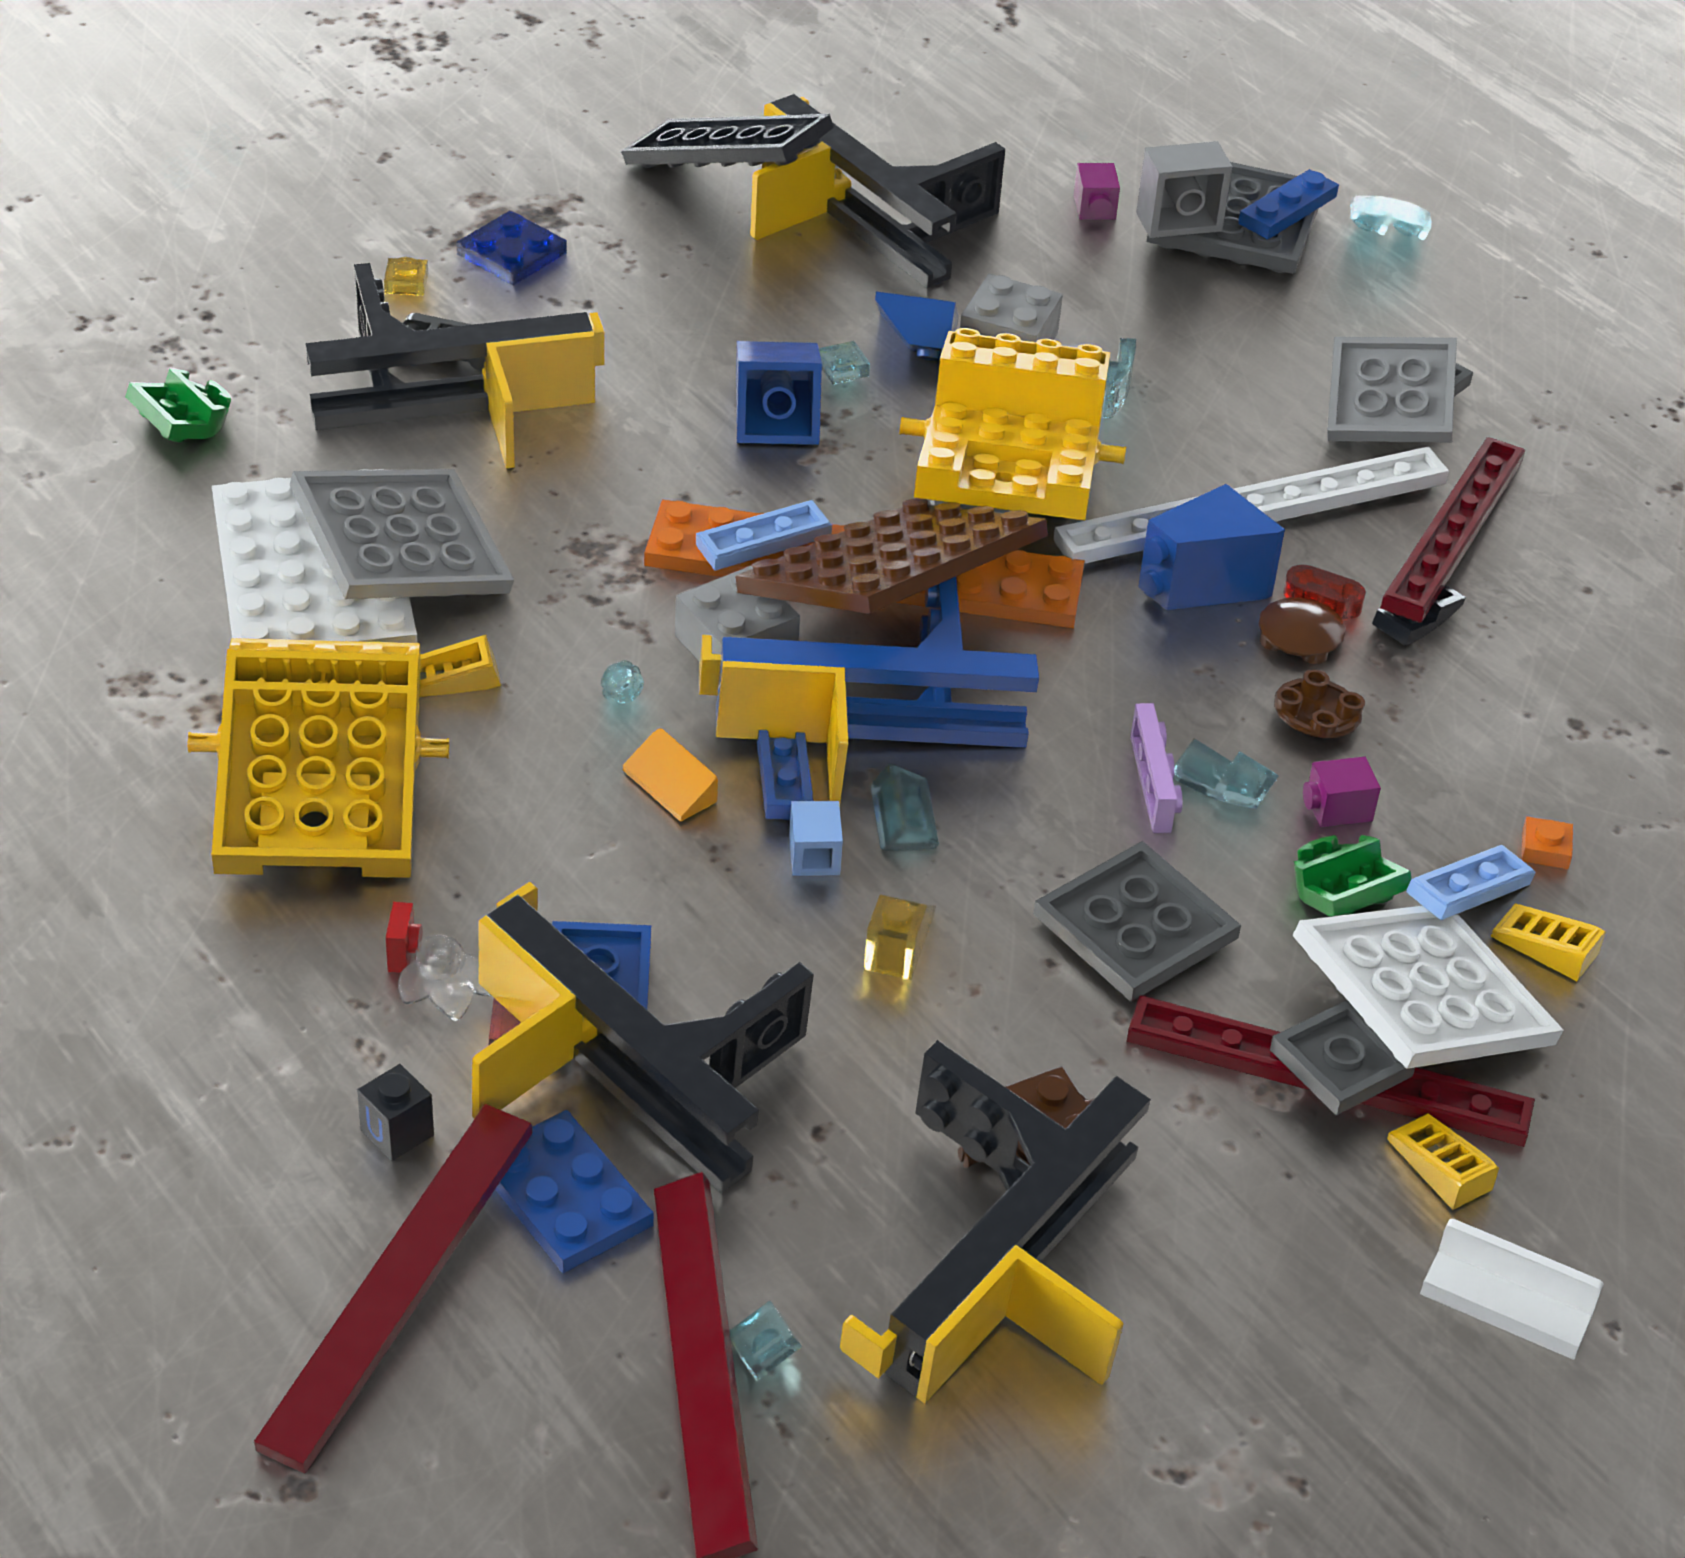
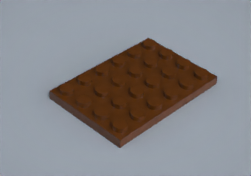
[735,498,1048,614]

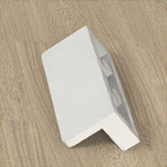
[1420,1219,1604,1360]

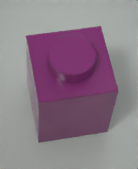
[1073,163,1120,220]
[1303,756,1381,828]

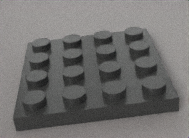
[1146,162,1319,274]

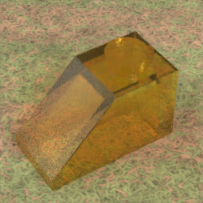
[864,894,936,980]

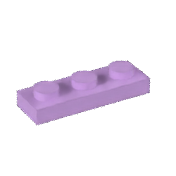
[1130,703,1183,833]

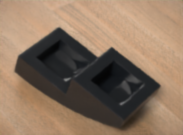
[1372,585,1466,646]

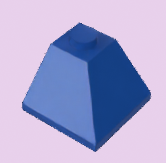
[875,291,959,361]

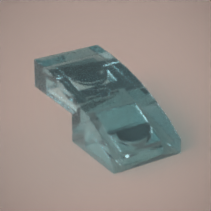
[1102,338,1136,418]
[1173,738,1279,808]

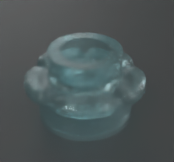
[601,660,644,704]

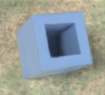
[789,801,843,876]

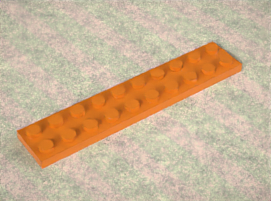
[644,499,1085,629]

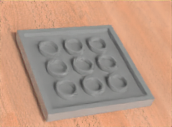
[290,469,514,599]

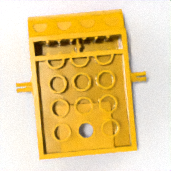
[899,328,1126,521]
[187,638,449,878]

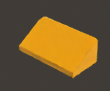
[623,728,718,822]

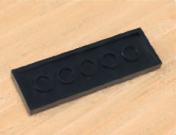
[621,114,834,168]

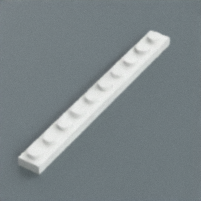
[1054,447,1449,564]

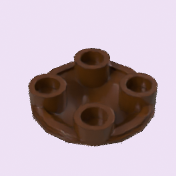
[1258,597,1346,664]
[1274,669,1365,738]

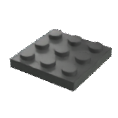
[1033,841,1241,1002]

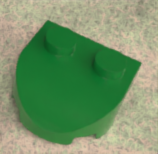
[125,368,231,442]
[1294,835,1412,917]

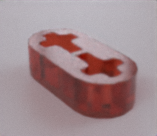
[1283,564,1366,620]

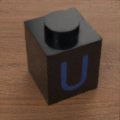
[357,1064,434,1161]

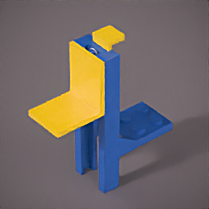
[699,576,1039,807]

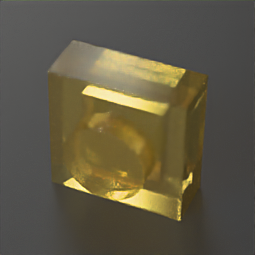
[384,257,428,295]

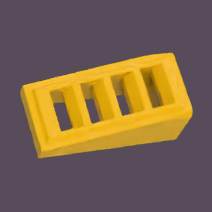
[420,634,502,697]
[1491,903,1606,981]
[1387,1113,1499,1210]

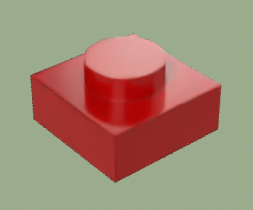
[385,901,423,973]

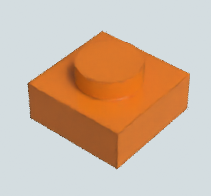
[1521,816,1573,869]

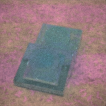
[1350,196,1431,240]

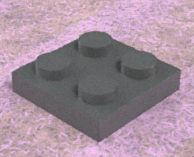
[1270,1000,1415,1115]

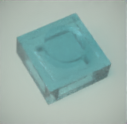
[819,341,870,384]
[730,1300,802,1380]

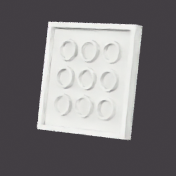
[1293,906,1564,1069]

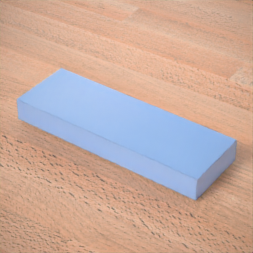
[696,500,832,570]
[1406,845,1536,920]

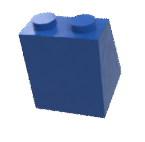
[736,341,822,445]
[1138,484,1285,610]

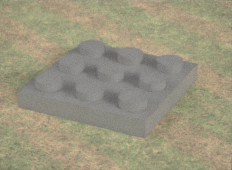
[1327,337,1457,443]

